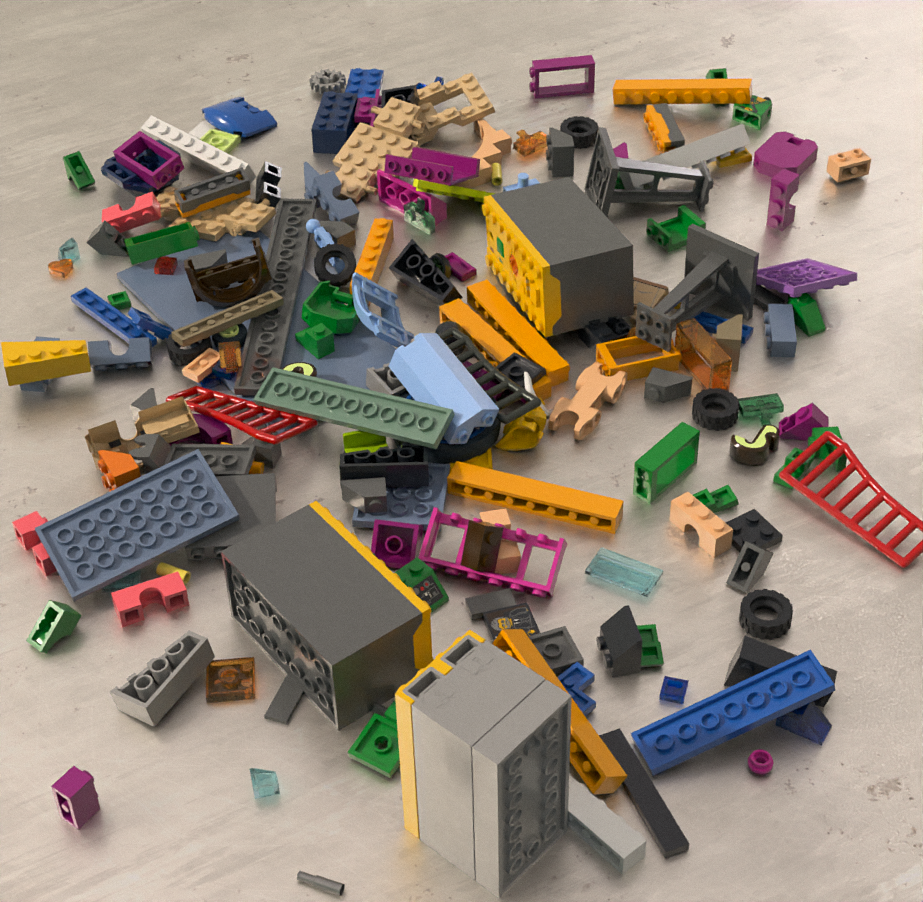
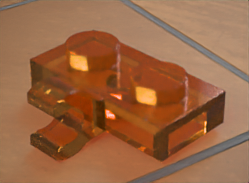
[513,130,547,157]

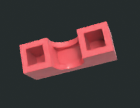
[102,192,161,233]
[12,511,57,576]
[111,571,189,628]

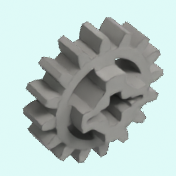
[309,69,346,94]

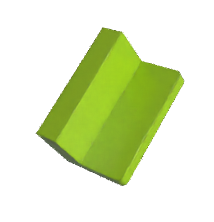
[343,430,388,453]

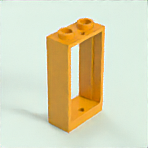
[596,336,681,381]

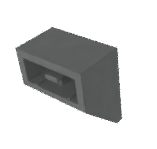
[546,128,574,178]

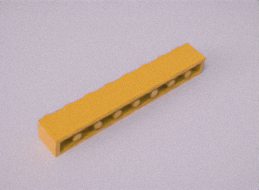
[613,78,752,104]
[467,279,570,387]
[439,298,552,403]
[447,461,624,534]
[492,629,627,795]

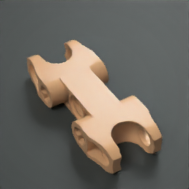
[548,362,627,440]

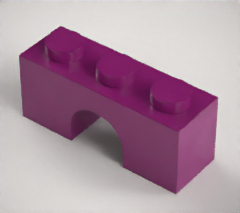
[766,168,800,231]

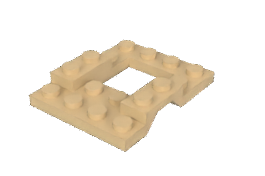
[410,73,495,145]

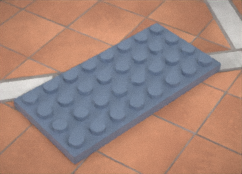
[35,449,240,602]

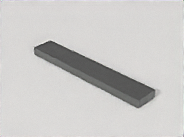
[264,674,306,725]

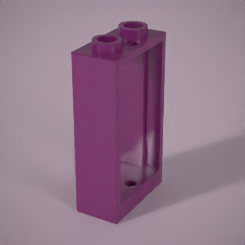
[529,55,595,99]
[113,131,185,189]

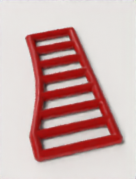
[166,386,318,445]
[779,431,923,568]

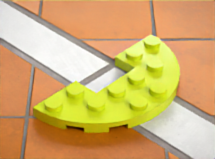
[413,179,495,203]

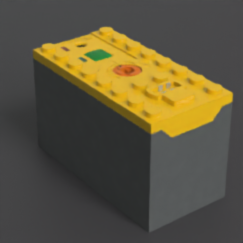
[482,177,634,337]
[221,501,434,731]

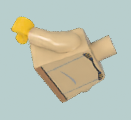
[629,277,682,325]

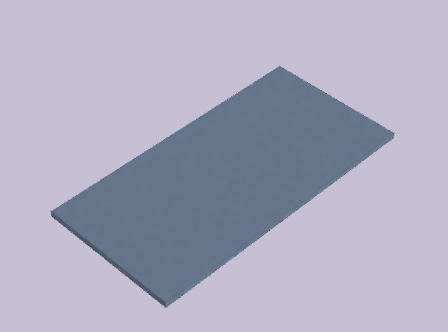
[117,230,396,435]

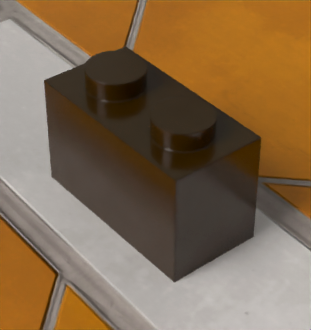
[461,520,503,573]

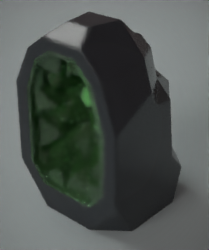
[430,253,451,280]

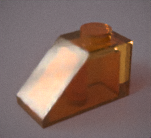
[218,341,243,373]

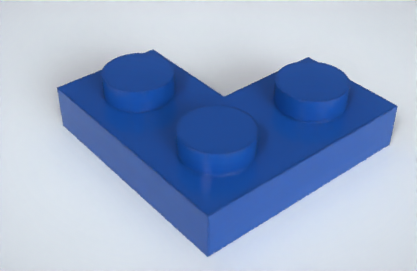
[128,307,173,340]
[557,662,596,716]

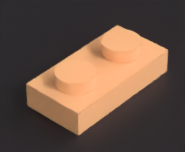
[182,348,225,383]

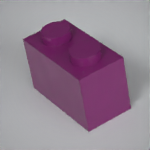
[51,766,100,830]

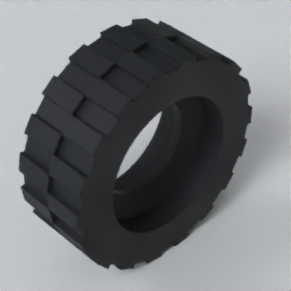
[560,116,599,149]
[314,243,356,288]
[166,327,213,366]
[692,388,739,431]
[739,589,793,640]

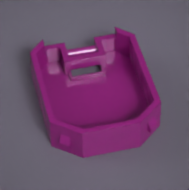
[753,131,818,178]

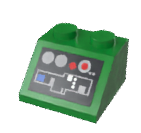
[394,558,449,613]

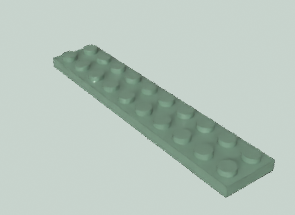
[253,367,455,449]

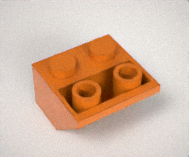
[97,450,141,492]

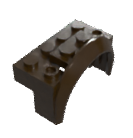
[184,238,272,307]

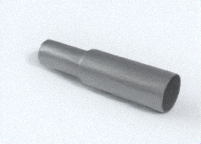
[297,871,345,896]

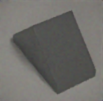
[131,388,157,421]

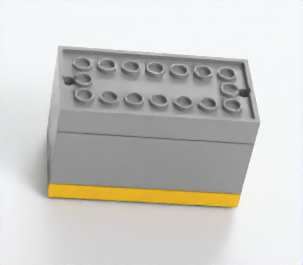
[395,630,572,898]

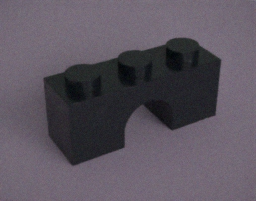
[255,161,282,208]

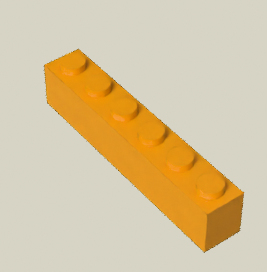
[349,218,394,306]

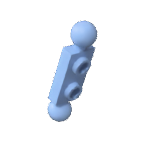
[306,219,345,274]

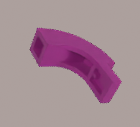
[169,414,233,447]

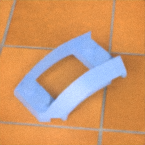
[352,272,414,348]

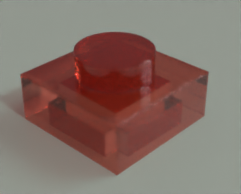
[154,256,178,275]

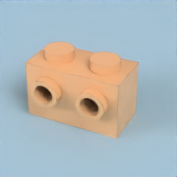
[827,148,871,182]

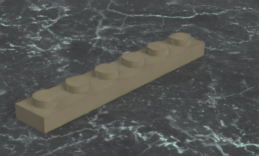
[171,290,284,347]

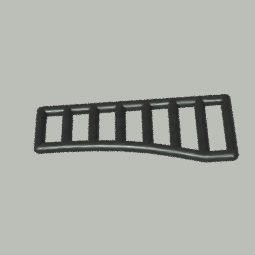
[438,327,542,424]

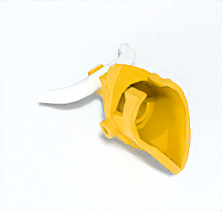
[495,372,553,451]

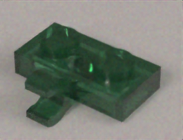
[404,197,435,235]
[738,393,784,427]

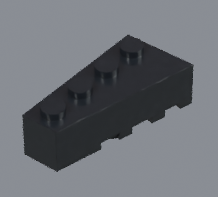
[339,443,429,488]

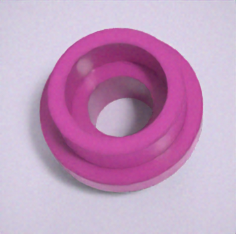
[747,749,773,774]

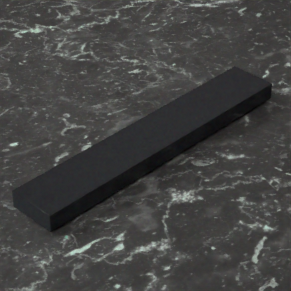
[599,728,689,858]

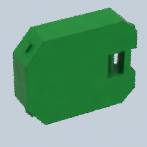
[301,281,369,334]

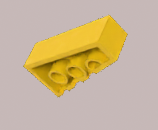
[1,340,92,386]

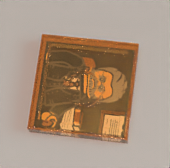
[206,657,256,703]

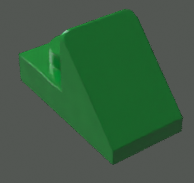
[63,151,96,190]

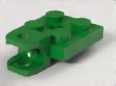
[347,701,400,778]

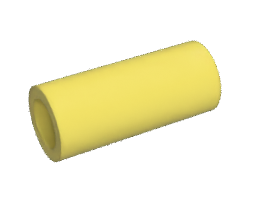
[491,163,503,186]
[156,562,191,585]

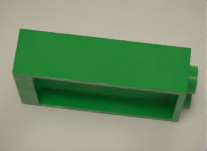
[124,222,200,265]
[633,422,700,504]

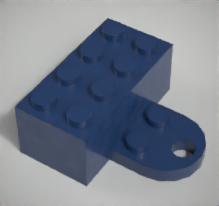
[311,91,371,154]

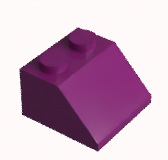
[371,519,424,568]

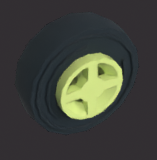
[211,323,247,350]

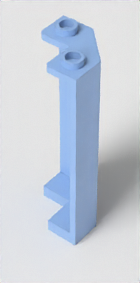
[388,333,499,444]

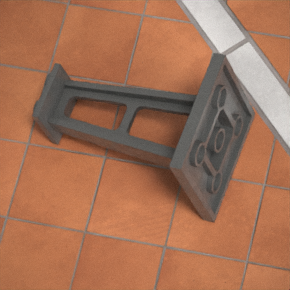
[584,127,713,217]
[635,224,759,352]

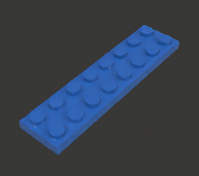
[631,649,836,776]

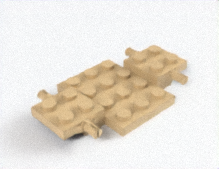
[325,97,425,203]
[156,184,276,242]

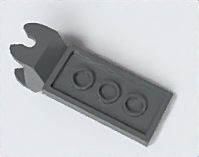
[129,434,257,477]

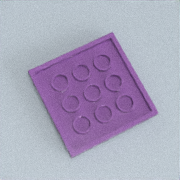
[756,258,857,297]

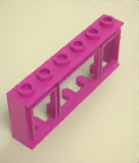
[418,507,568,598]

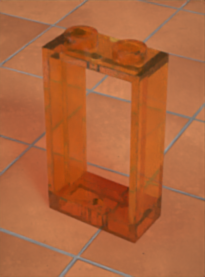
[675,318,732,392]

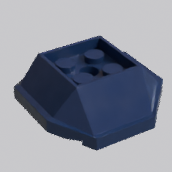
[101,140,181,197]

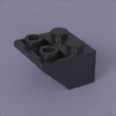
[578,316,635,355]

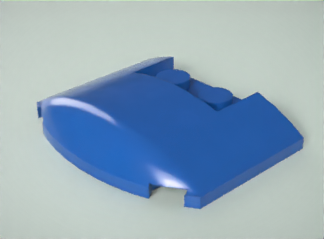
[202,97,277,137]

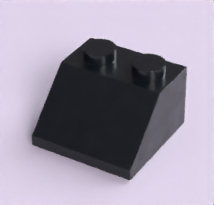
[596,605,643,678]

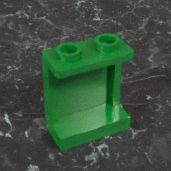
[646,205,706,252]

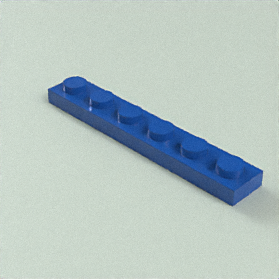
[71,287,158,347]

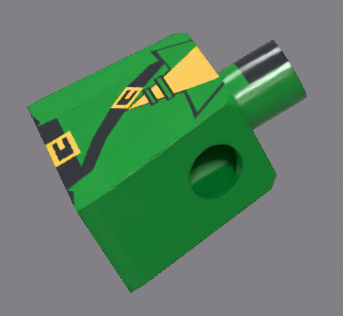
[732,95,772,130]

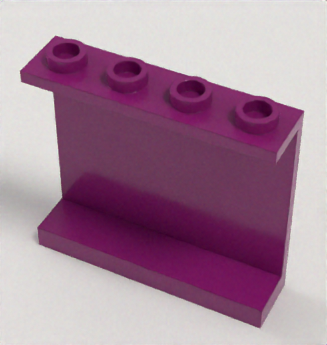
[384,147,480,186]

